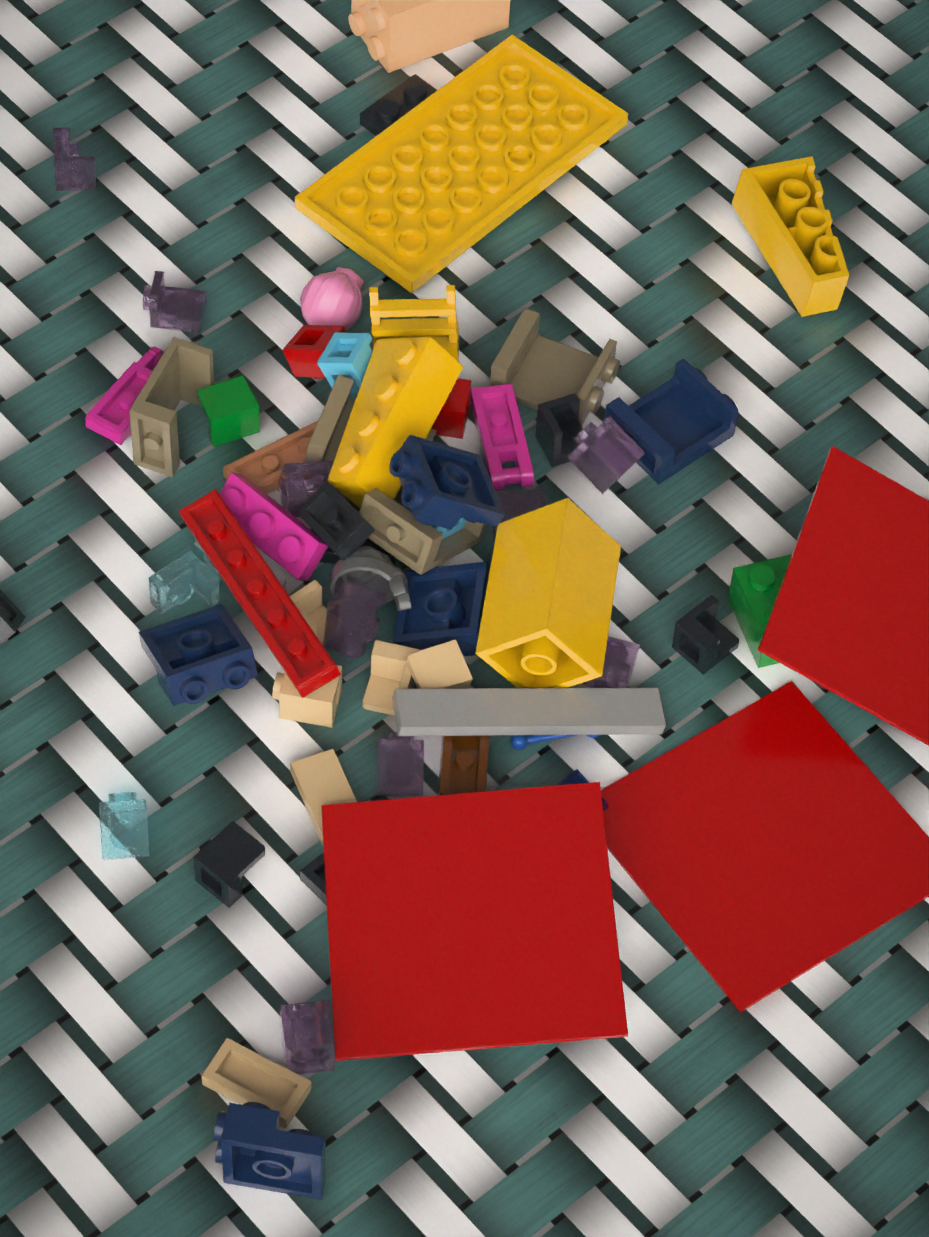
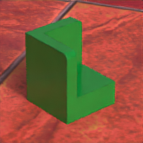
[197,375,260,447]

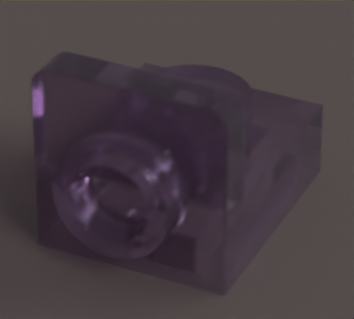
[53,127,96,191]
[143,271,206,333]
[582,636,640,688]
[377,732,424,797]

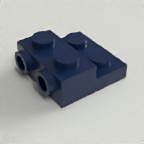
[389,435,506,530]
[393,561,490,657]
[138,604,258,706]
[214,1102,325,1200]

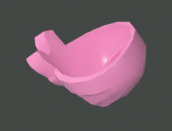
[300,267,365,330]

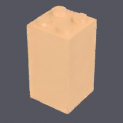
[348,0,510,73]

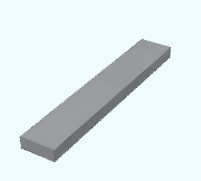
[392,688,666,736]

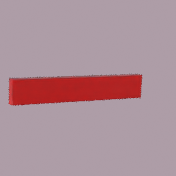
[178,489,341,698]

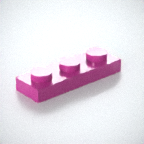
[219,472,328,581]

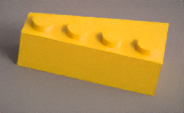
[732,156,849,317]
[327,337,463,508]

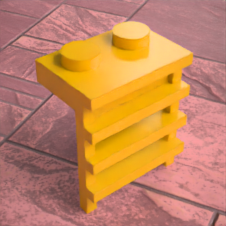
[369,285,459,362]

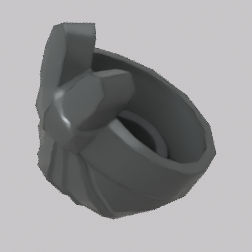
[330,546,411,611]

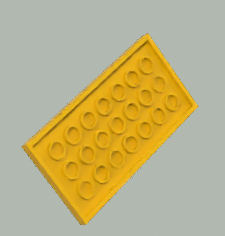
[295,35,628,293]

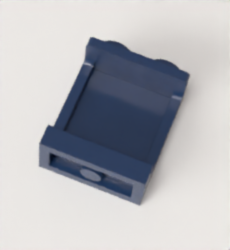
[603,359,738,484]

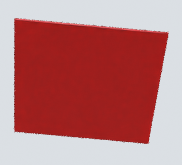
[758,446,929,746]
[601,681,929,1013]
[321,782,628,1061]

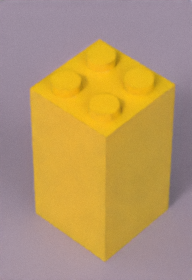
[475,498,621,688]

